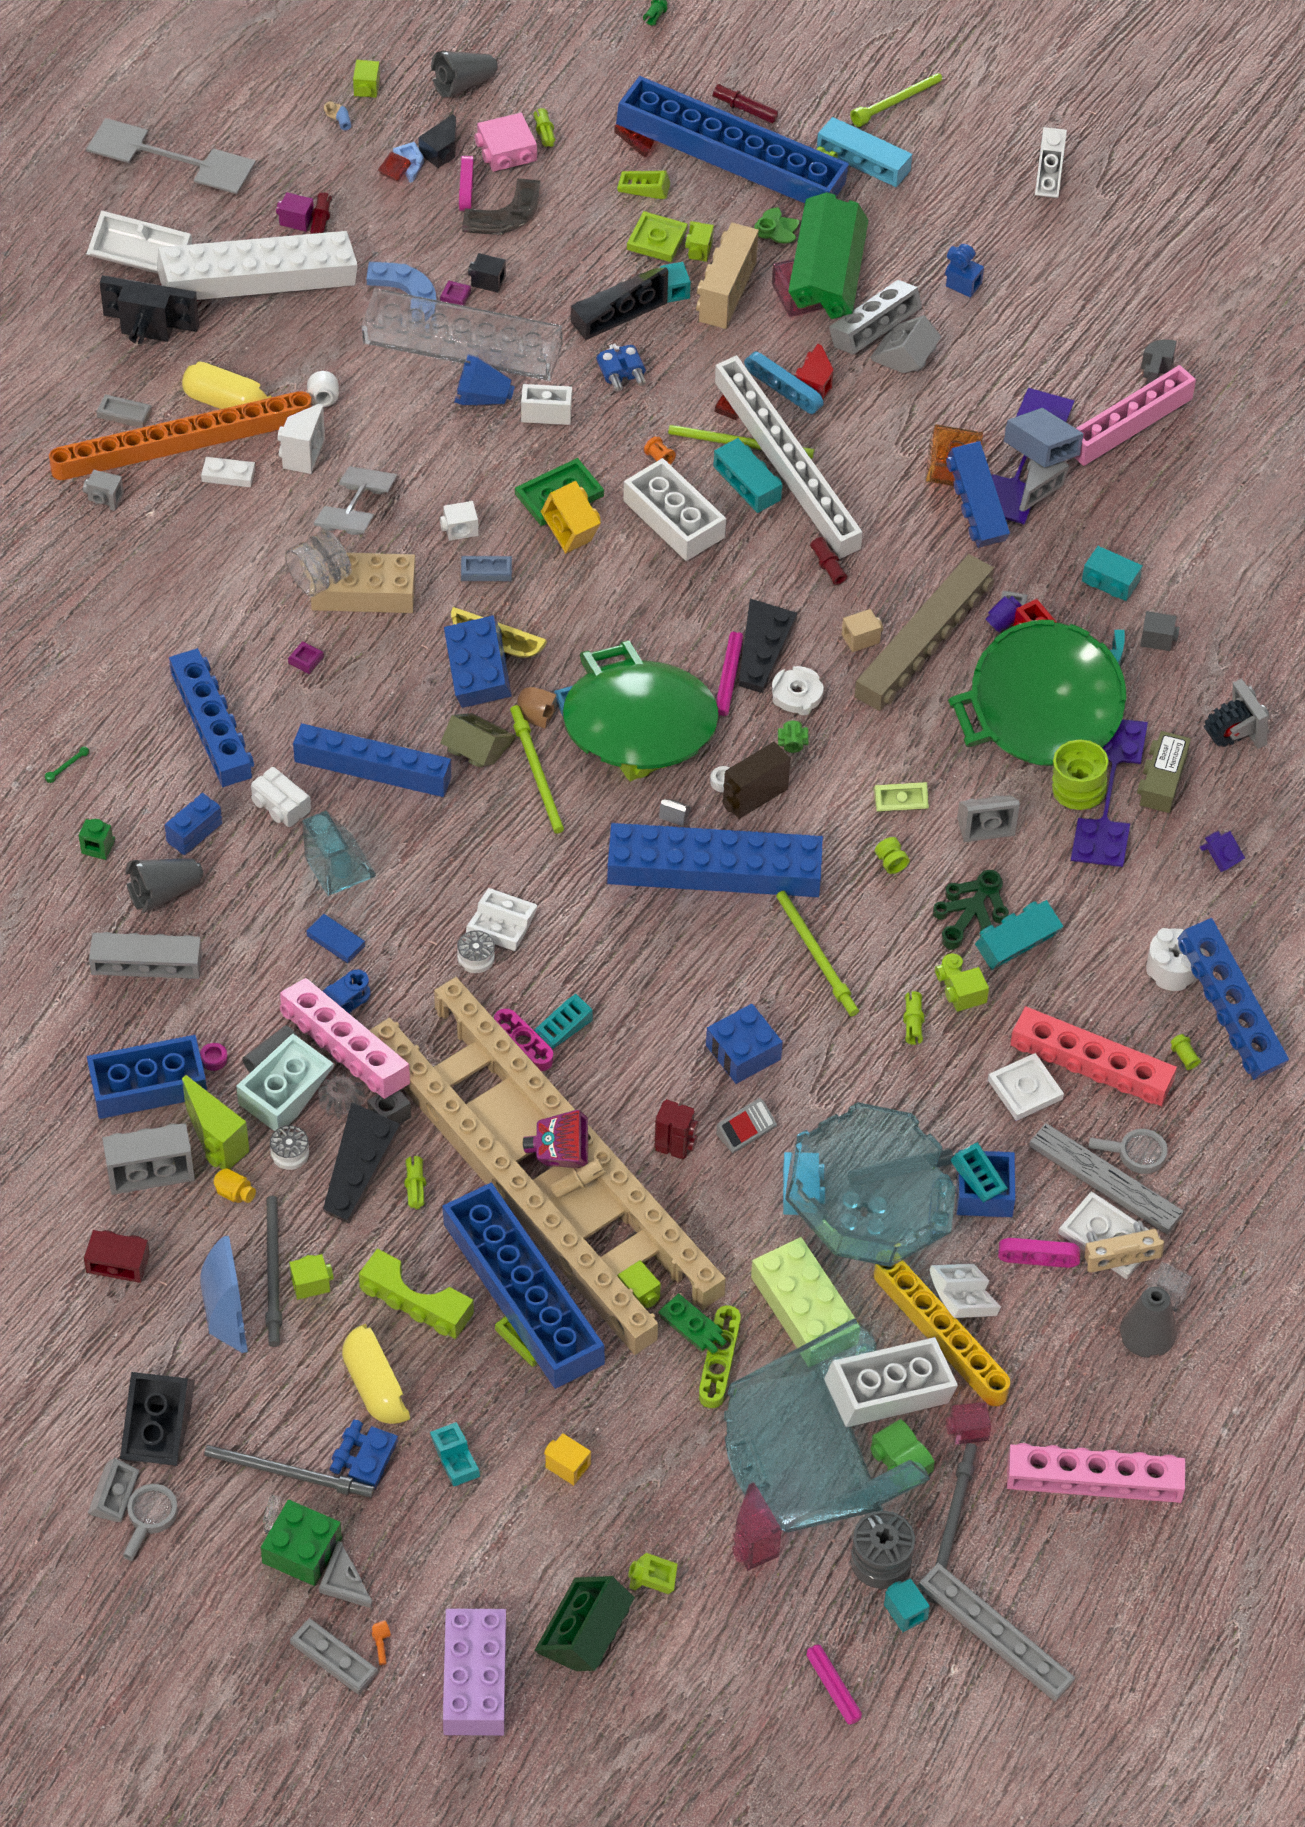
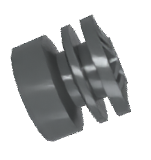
[850,1510,915,1589]

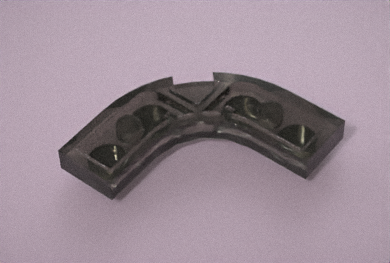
[462,178,541,235]

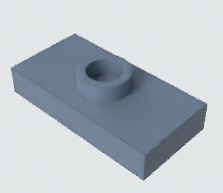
[461,556,512,581]

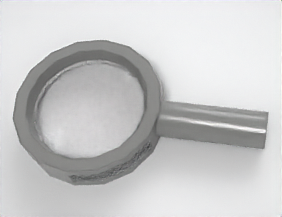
[1088,1129,1167,1174]
[123,1484,178,1561]

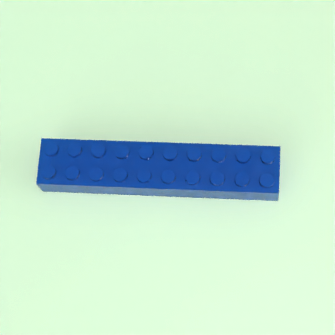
[616,76,849,204]

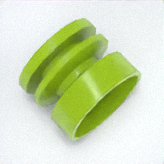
[1052,740,1108,810]

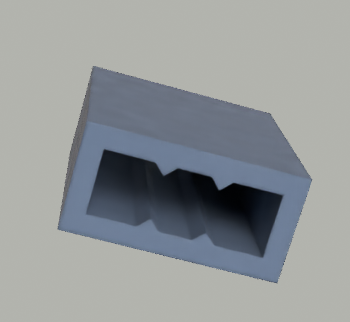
[1004,408,1084,468]

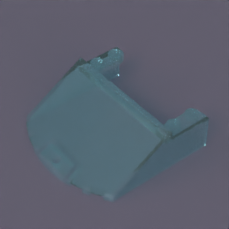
[724,1319,930,1533]

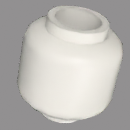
[307,371,339,408]

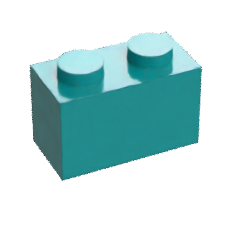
[1082,546,1143,602]

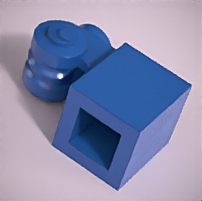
[945,244,984,298]

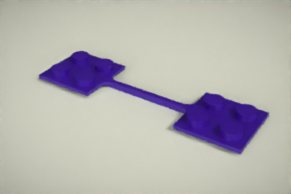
[991,388,1075,524]
[1071,719,1148,867]

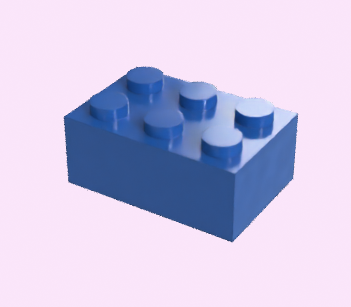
[444,615,512,708]

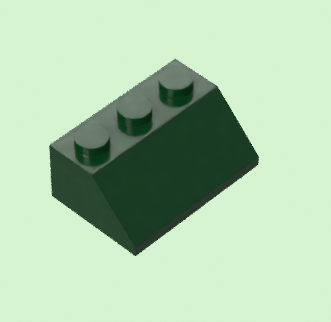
[535,1576,635,1671]

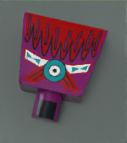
[523,1110,588,1168]

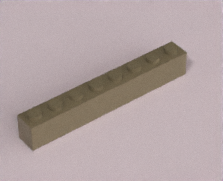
[854,554,995,711]

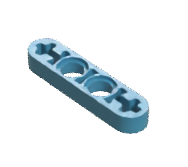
[744,351,824,414]

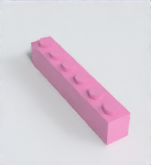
[1074,365,1196,466]

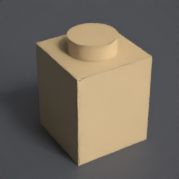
[842,609,883,652]

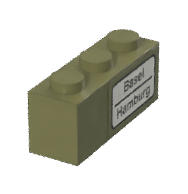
[1137,731,1191,813]

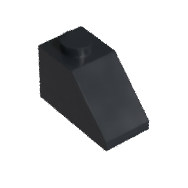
[418,114,456,168]

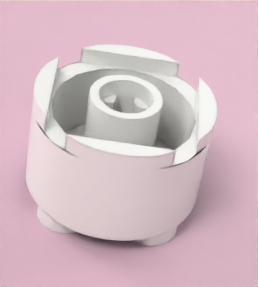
[1146,928,1204,991]

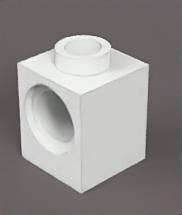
[440,501,478,541]

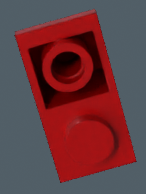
[794,344,834,400]

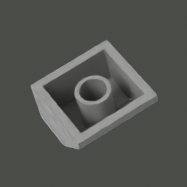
[870,315,941,373]
[957,795,1020,842]

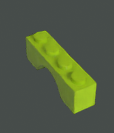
[359,1248,474,1339]

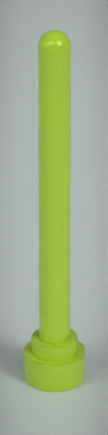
[850,73,943,127]

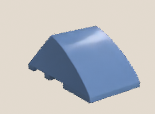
[200,1236,248,1353]

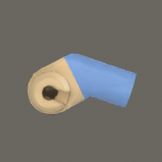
[324,101,351,130]

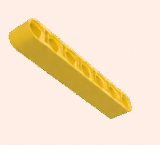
[874,1250,1010,1406]

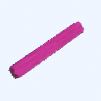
[716,631,743,717]

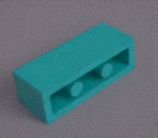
[713,438,783,513]
[975,900,1064,971]

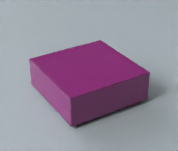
[440,280,471,309]
[288,641,324,674]

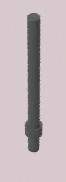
[265,1196,283,1347]
[927,1443,977,1603]
[204,1445,375,1498]

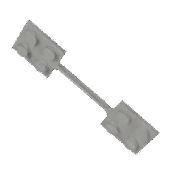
[86,118,256,194]
[314,466,398,535]

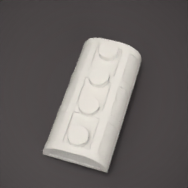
[86,211,192,274]

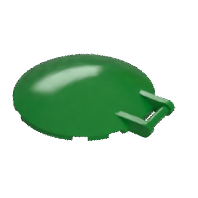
[948,620,1126,766]
[563,640,718,769]

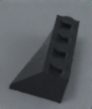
[571,267,668,340]

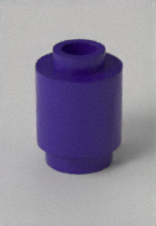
[985,596,1022,633]

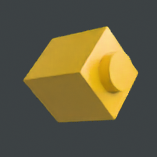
[544,1433,591,1486]

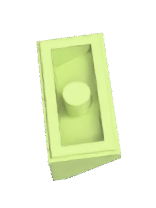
[873,782,929,812]

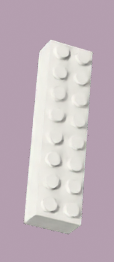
[157,231,357,300]

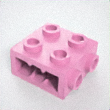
[474,113,537,172]

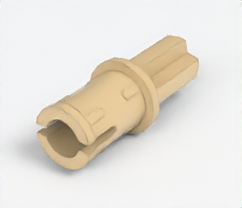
[551,1158,606,1198]

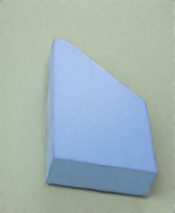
[393,142,424,183]

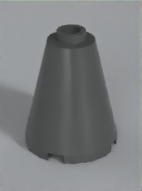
[431,51,498,97]
[125,859,203,913]
[1120,1287,1177,1358]

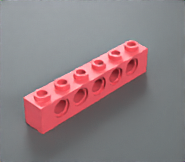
[1010,1006,1177,1106]

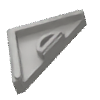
[319,1541,373,1608]

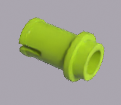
[1170,1034,1201,1070]

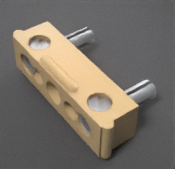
[1084,1221,1164,1273]

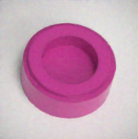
[200,1043,228,1071]

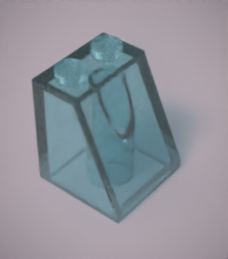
[302,810,376,896]

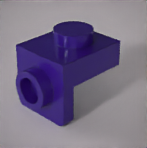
[1199,830,1245,872]

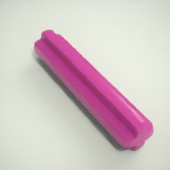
[806,1644,862,1725]

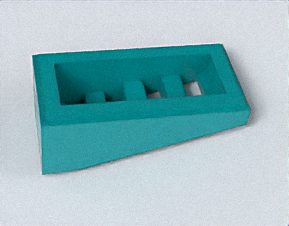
[534,994,593,1050]
[950,1142,1008,1203]

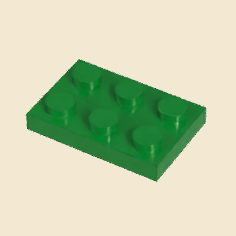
[515,458,604,526]

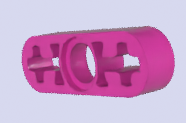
[459,156,474,211]
[494,1009,553,1071]
[998,1238,1080,1268]

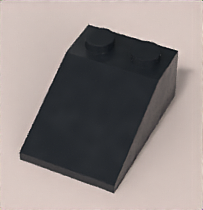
[120,1372,195,1466]

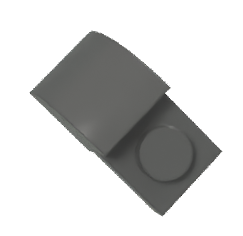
[1141,339,1177,385]

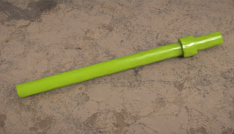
[668,425,815,459]
[510,705,564,834]
[776,891,859,1017]

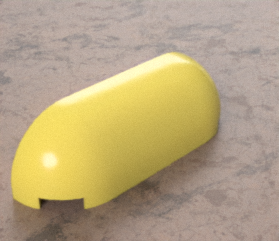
[182,362,271,409]
[451,607,547,658]
[342,1324,410,1424]

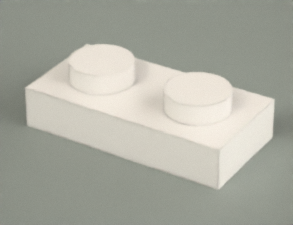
[201,457,255,487]

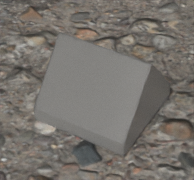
[659,799,692,826]

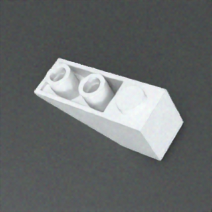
[1035,127,1067,198]

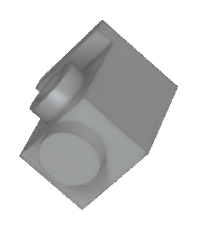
[83,470,124,511]

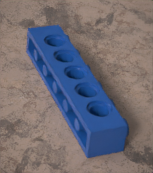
[169,648,254,788]
[1177,918,1289,1080]

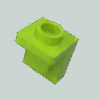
[628,1553,678,1594]

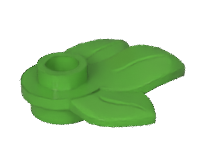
[754,207,799,243]

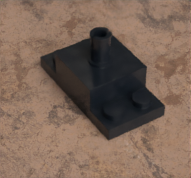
[99,275,199,344]

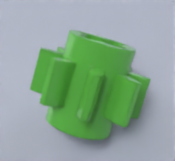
[778,721,809,753]

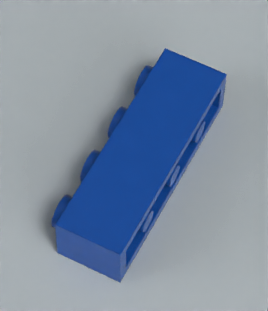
[946,441,1010,548]

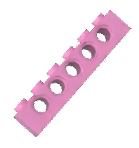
[280,978,410,1099]
[1007,1443,1185,1503]

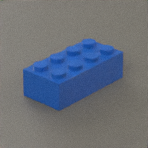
[87,1035,207,1119]

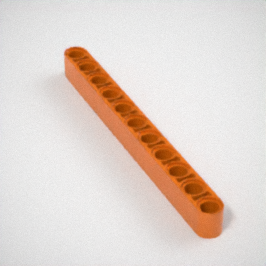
[49,391,312,480]

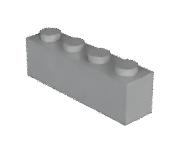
[89,932,202,979]

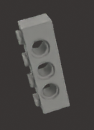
[829,280,922,355]

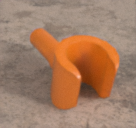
[372,1620,391,1665]

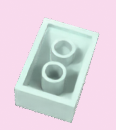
[236,1034,334,1133]

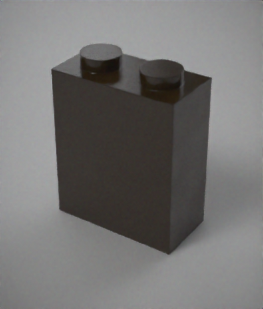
[722,741,791,819]

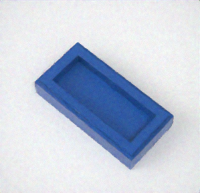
[306,914,365,963]

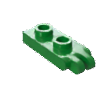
[658,1293,727,1354]

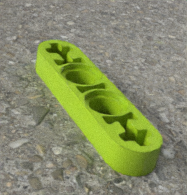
[699,1305,741,1408]

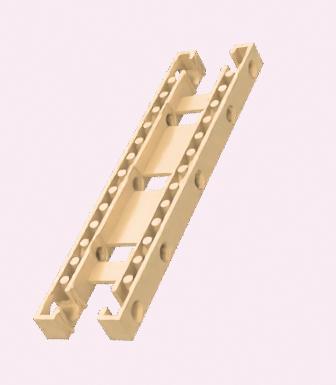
[369,977,726,1355]

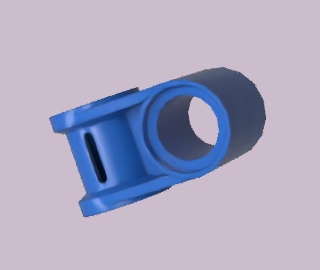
[322,969,371,1014]

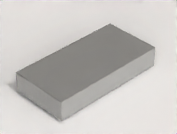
[96,394,152,428]

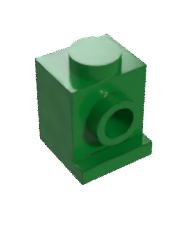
[79,818,116,860]

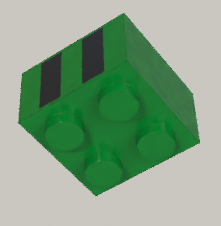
[260,1499,342,1586]

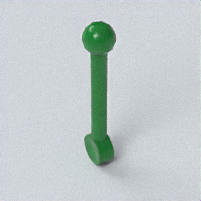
[45,746,89,783]

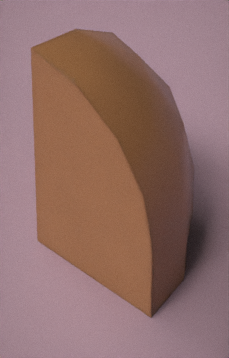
[517,687,556,729]

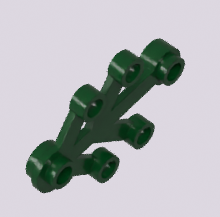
[933,870,1009,950]

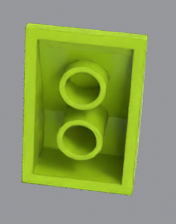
[182,1075,249,1170]

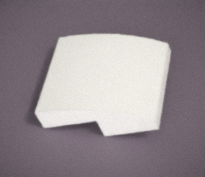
[466,888,537,951]
[930,1264,1001,1318]

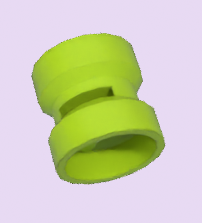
[874,837,910,874]

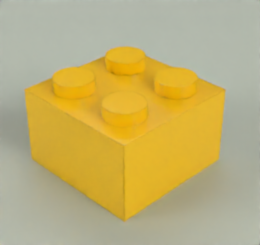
[541,481,601,554]

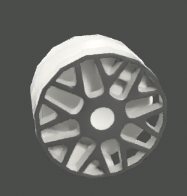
[457,930,495,973]
[270,1125,309,1170]

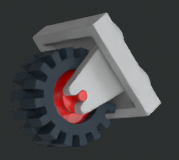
[1204,679,1270,749]

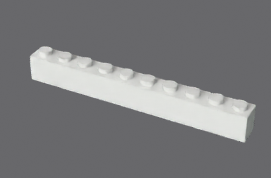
[715,355,862,559]

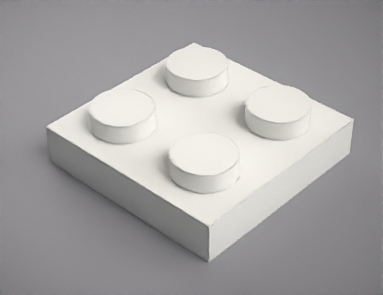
[988,1053,1064,1121]

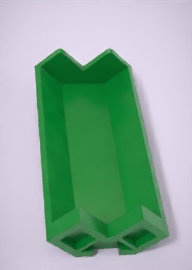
[788,192,869,319]

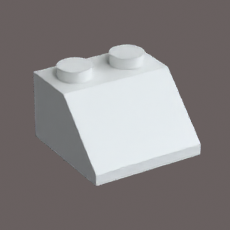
[278,404,325,474]

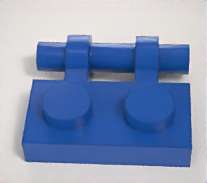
[330,1419,398,1489]

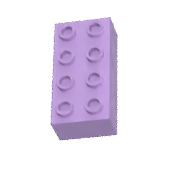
[443,1609,506,1736]

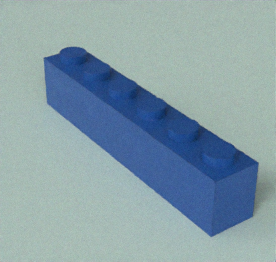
[293,723,452,797]

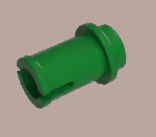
[643,0,668,26]

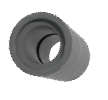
[242,1025,298,1073]

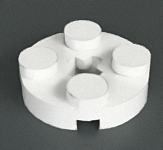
[772,666,824,715]

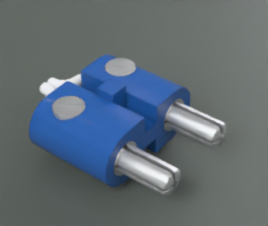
[596,344,646,392]

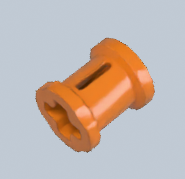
[643,436,676,465]

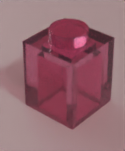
[946,1402,991,1445]

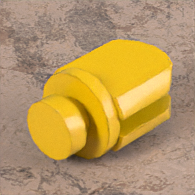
[213,1168,256,1203]

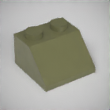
[440,713,516,768]

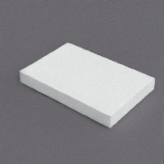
[1058,1191,1160,1279]

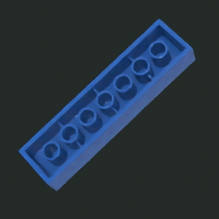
[607,823,823,897]
[442,1182,605,1389]

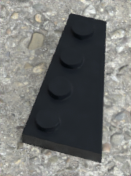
[739,598,798,693]
[323,1102,402,1224]

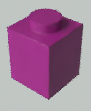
[276,192,314,232]

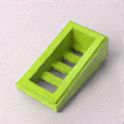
[617,171,670,199]

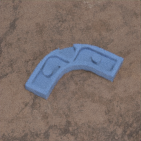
[366,262,436,325]

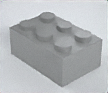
[102,1123,195,1195]

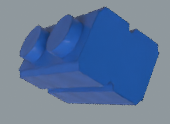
[164,793,222,855]

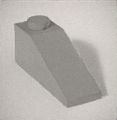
[1019,459,1069,512]

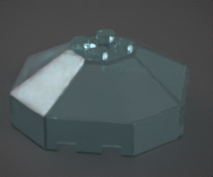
[785,1102,956,1267]

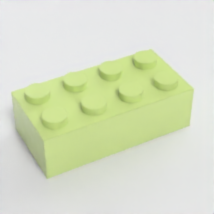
[751,1237,859,1364]

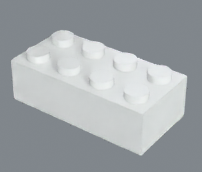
[623,458,726,561]
[824,1337,958,1427]

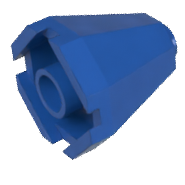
[454,354,515,405]

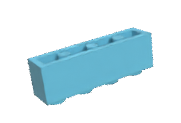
[817,117,912,187]

